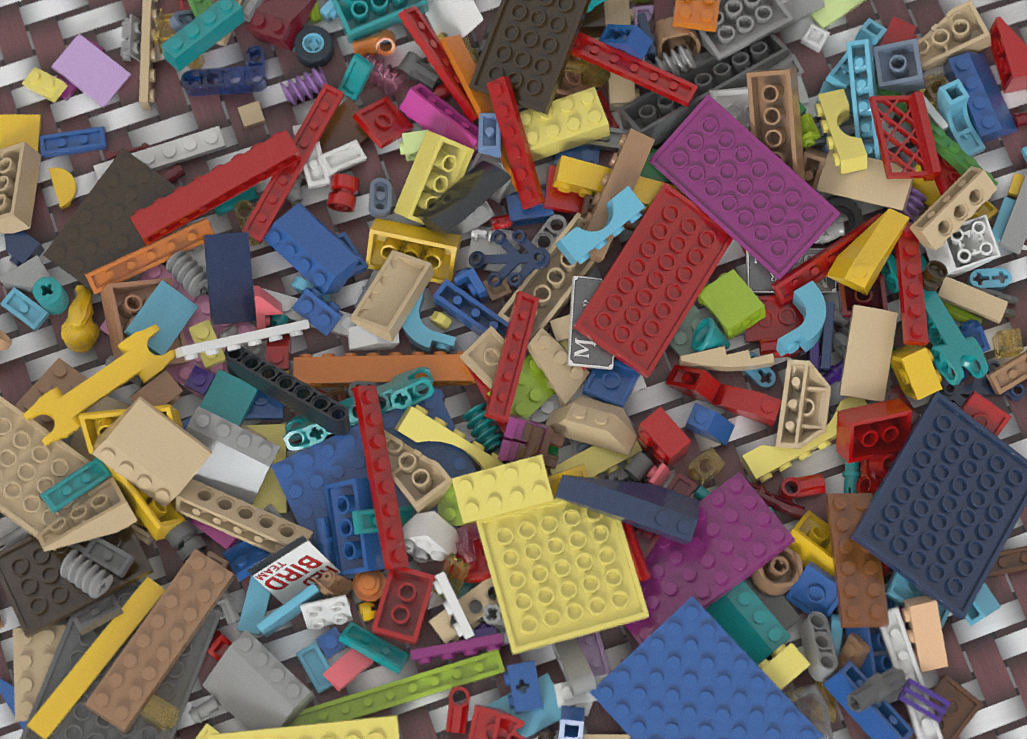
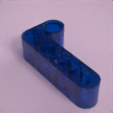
[181,45,268,96]

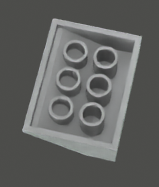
[696,0,794,61]
[185,406,280,505]
[202,629,316,730]

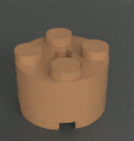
[653,16,701,60]
[751,547,803,596]

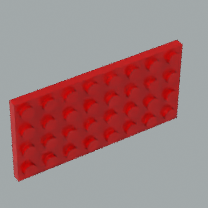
[572,183,733,378]

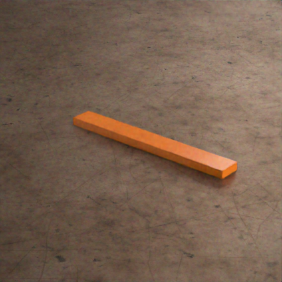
[440,35,518,192]

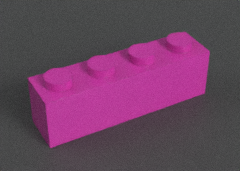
[399,83,479,158]

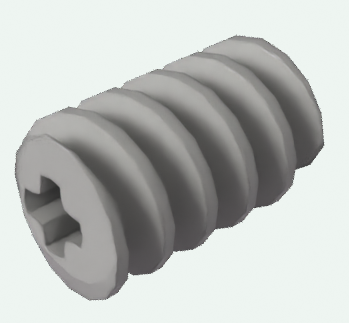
[647,45,696,76]
[166,250,208,297]
[60,549,113,598]

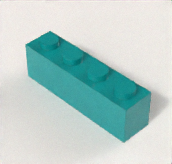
[161,0,245,72]

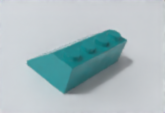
[332,0,428,44]

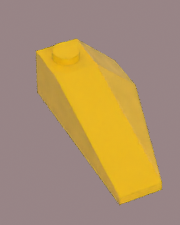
[827,208,910,296]

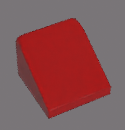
[207,630,232,662]

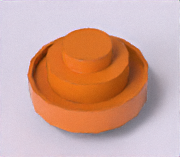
[353,570,386,602]

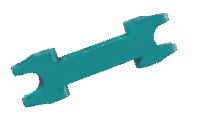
[880,253,988,385]
[283,367,434,451]

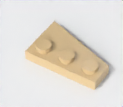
[527,327,590,407]

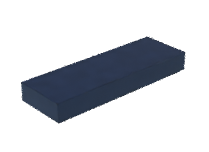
[820,301,835,373]

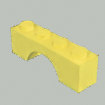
[815,89,867,174]

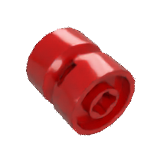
[327,174,360,213]

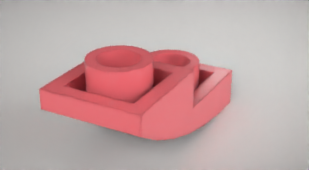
[645,463,670,487]
[323,649,374,691]

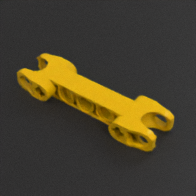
[23,324,176,447]

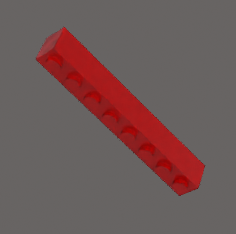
[130,130,301,246]

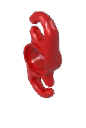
[489,215,513,230]

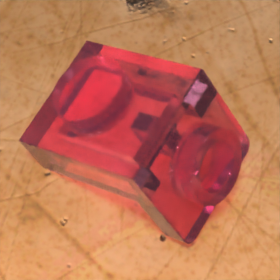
[456,523,480,562]

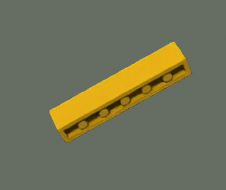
[552,155,687,210]

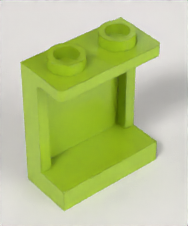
[698,269,766,340]

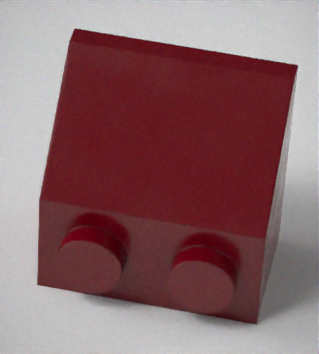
[837,275,888,318]

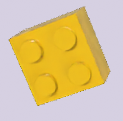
[890,345,942,400]

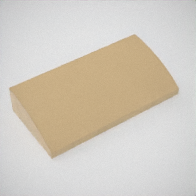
[817,149,916,212]
[350,250,434,342]
[838,305,898,402]

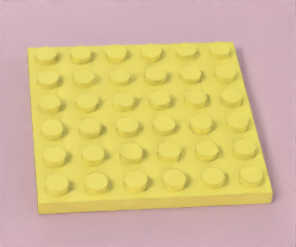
[476,498,649,655]

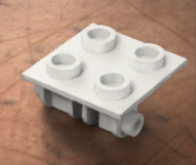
[466,226,515,272]
[300,595,353,630]

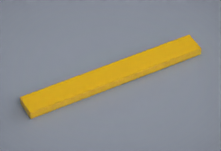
[27,576,165,739]

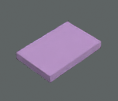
[52,34,131,108]

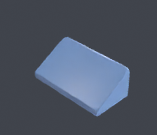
[478,113,502,158]

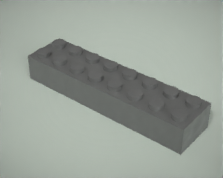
[618,33,790,147]

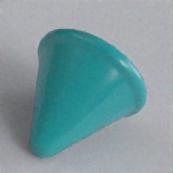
[691,317,730,352]

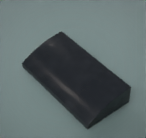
[419,160,512,234]

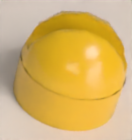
[359,602,377,622]

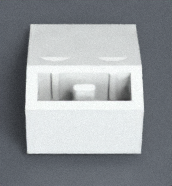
[924,215,1001,278]

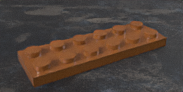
[825,493,889,628]

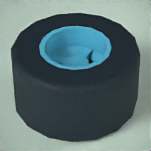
[294,26,334,69]

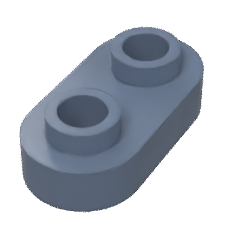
[169,9,195,33]
[368,178,392,218]

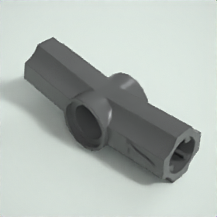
[846,667,907,713]

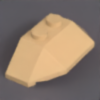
[776,359,832,449]
[545,396,637,455]

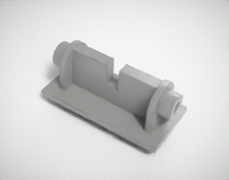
[120,14,142,62]

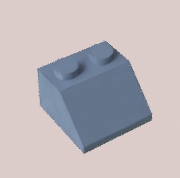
[873,38,926,93]

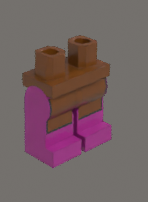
[497,414,565,469]

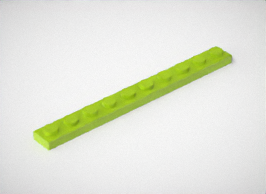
[289,650,505,726]

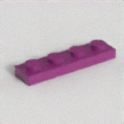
[410,633,506,665]

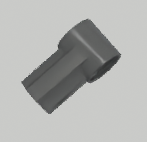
[396,51,441,90]
[623,451,654,482]

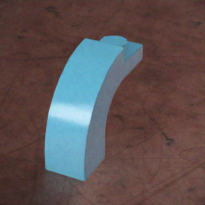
[825,18,887,91]
[937,78,986,157]
[776,281,826,357]
[402,292,457,354]

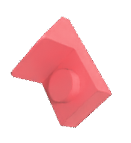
[254,286,283,330]

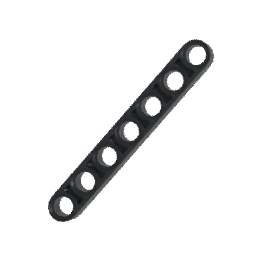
[224,346,350,435]

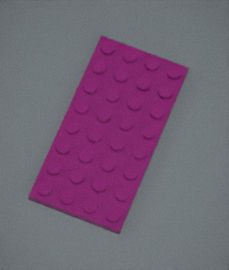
[649,94,841,280]
[625,472,795,644]

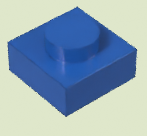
[316,627,348,660]

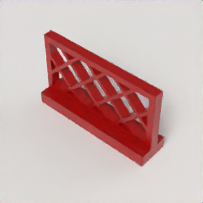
[869,91,941,181]

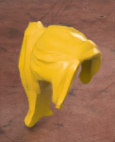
[61,285,100,353]

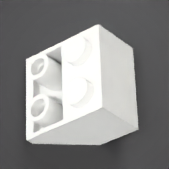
[402,511,462,563]

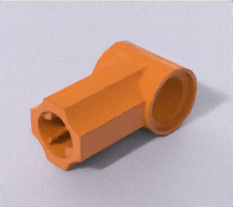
[352,29,396,58]

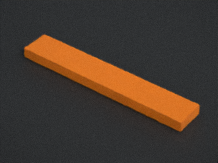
[85,217,215,294]

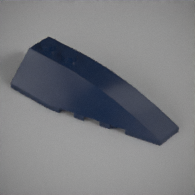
[555,475,699,544]

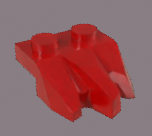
[468,704,528,739]

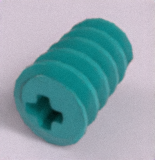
[33,277,69,315]
[462,403,503,453]

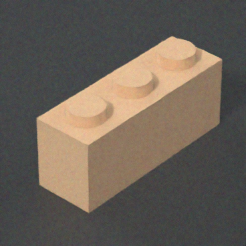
[902,595,948,672]

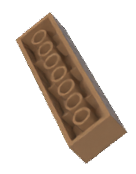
[85,549,234,734]

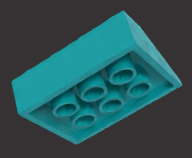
[706,580,791,665]

